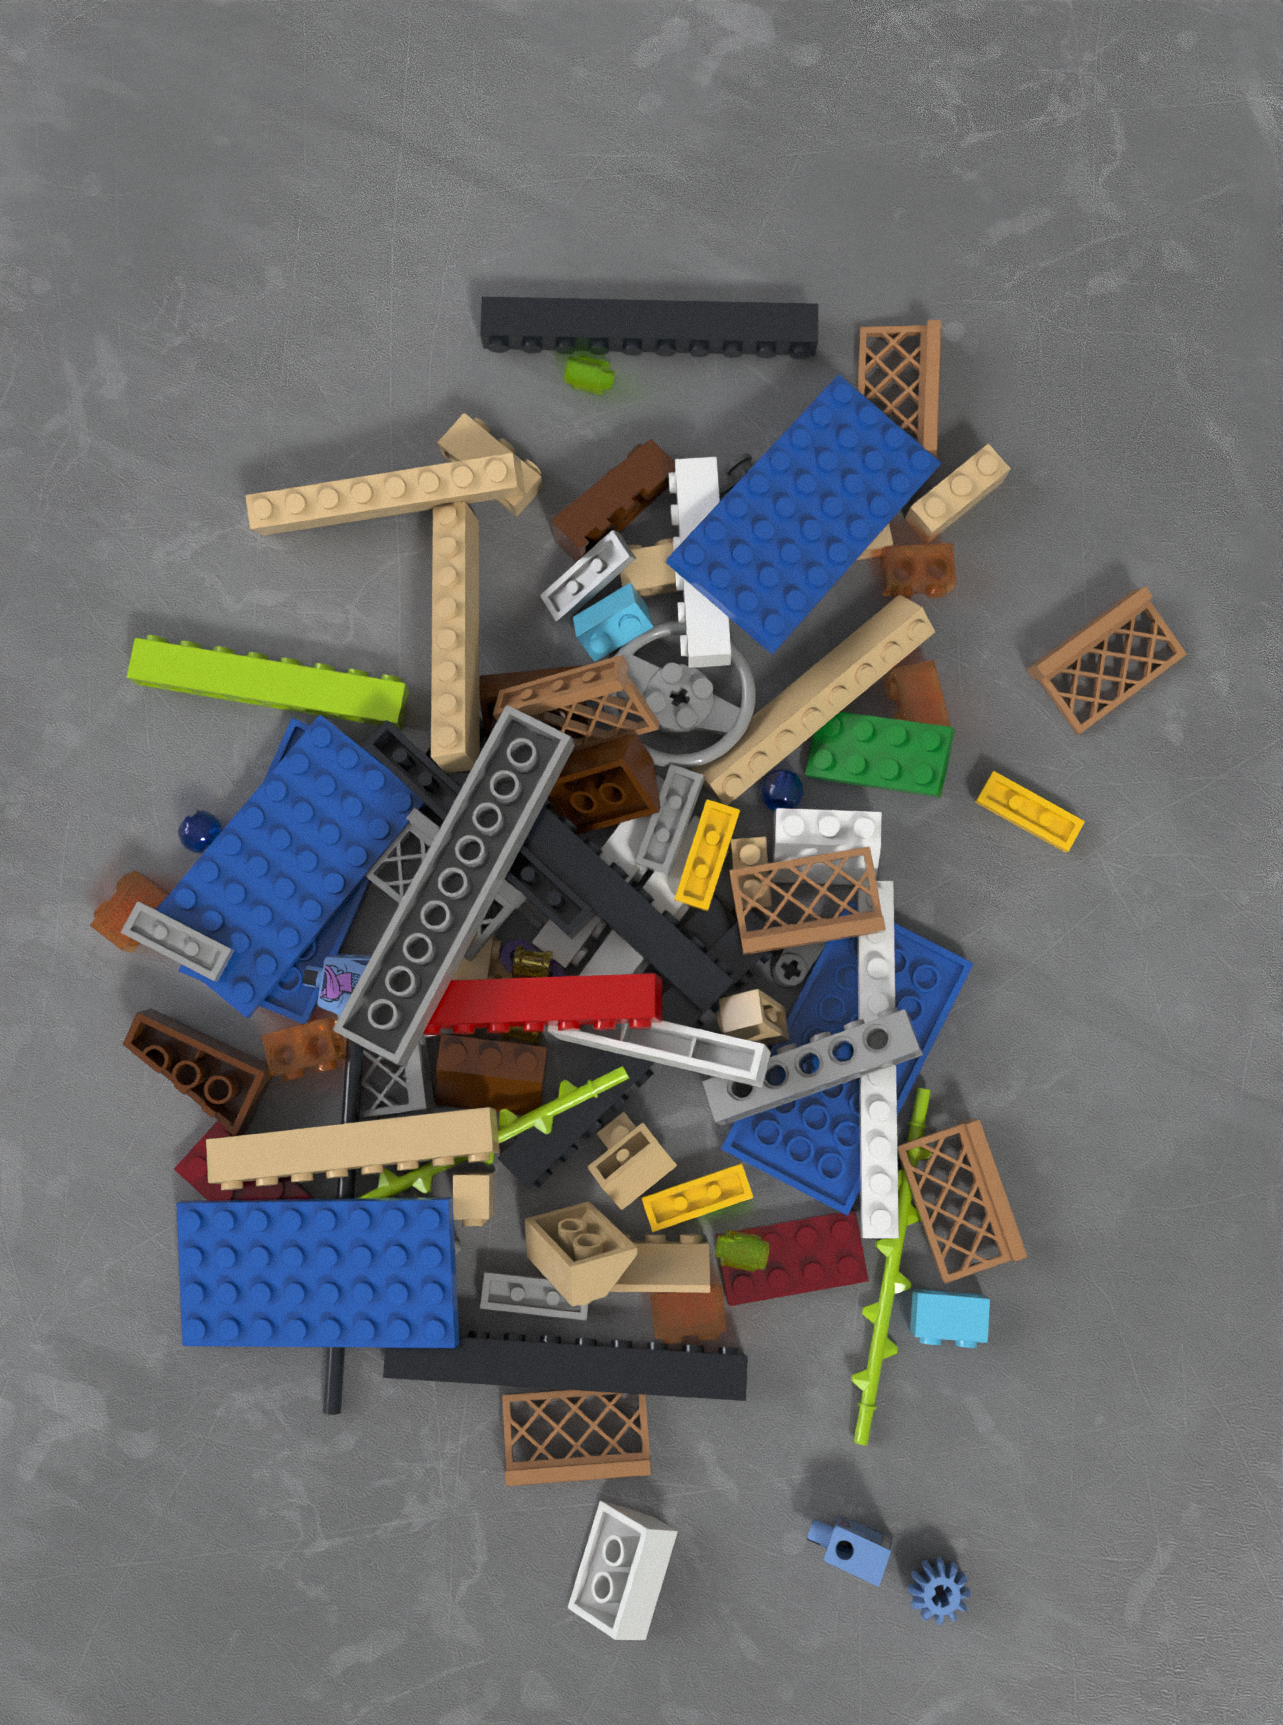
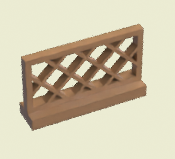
[858,320,942,459]
[1026,586,1187,735]
[493,655,660,752]
[729,847,886,955]
[897,1118,1028,1284]
[502,1390,652,1486]

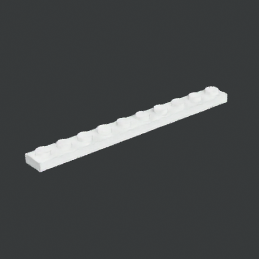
[857,881,899,1238]

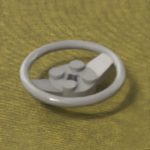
[604,621,756,768]

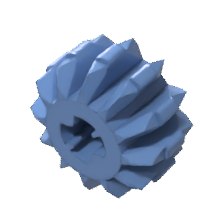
[907,1557,971,1625]

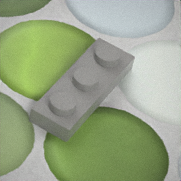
[540,530,636,624]
[634,764,705,876]
[120,901,234,982]
[480,1271,589,1320]

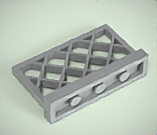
[365,808,526,962]
[337,1014,437,1118]

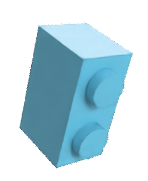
[573,582,653,662]
[910,1289,990,1348]

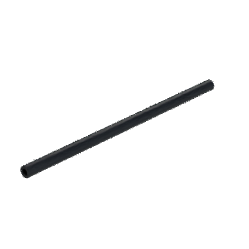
[323,1038,364,1415]

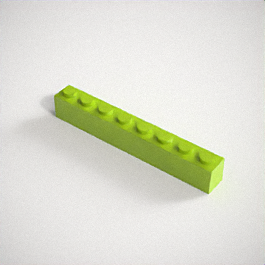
[126,635,410,730]

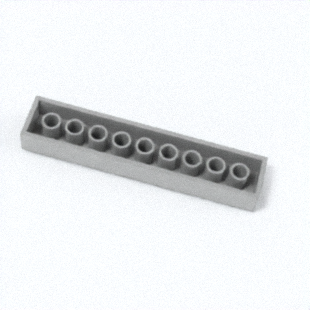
[333,705,575,1066]

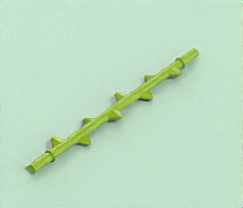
[359,1066,629,1198]
[851,1087,932,1446]

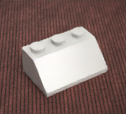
[772,808,882,885]
[568,1501,678,1640]

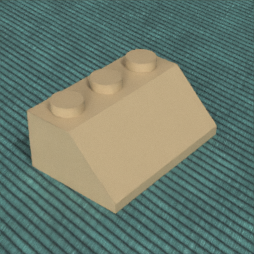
[525,1201,638,1307]
[610,1234,710,1293]

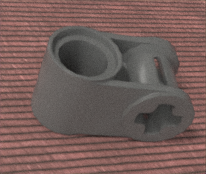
[772,919,826,989]

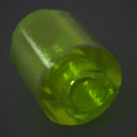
[564,355,615,396]
[715,1229,770,1272]

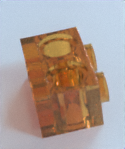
[880,543,956,599]
[261,1017,346,1082]

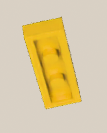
[975,771,1085,853]
[674,799,740,912]
[641,1163,754,1232]

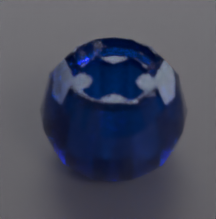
[760,769,804,811]
[178,810,223,853]

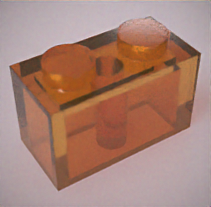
[886,660,951,727]
[90,870,169,953]
[651,1283,727,1344]

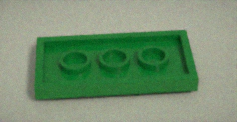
[805,712,955,798]

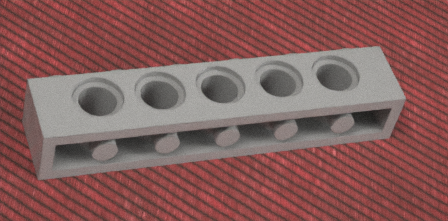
[702,1007,923,1126]

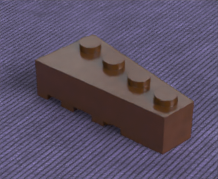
[551,439,675,562]
[123,1009,276,1136]

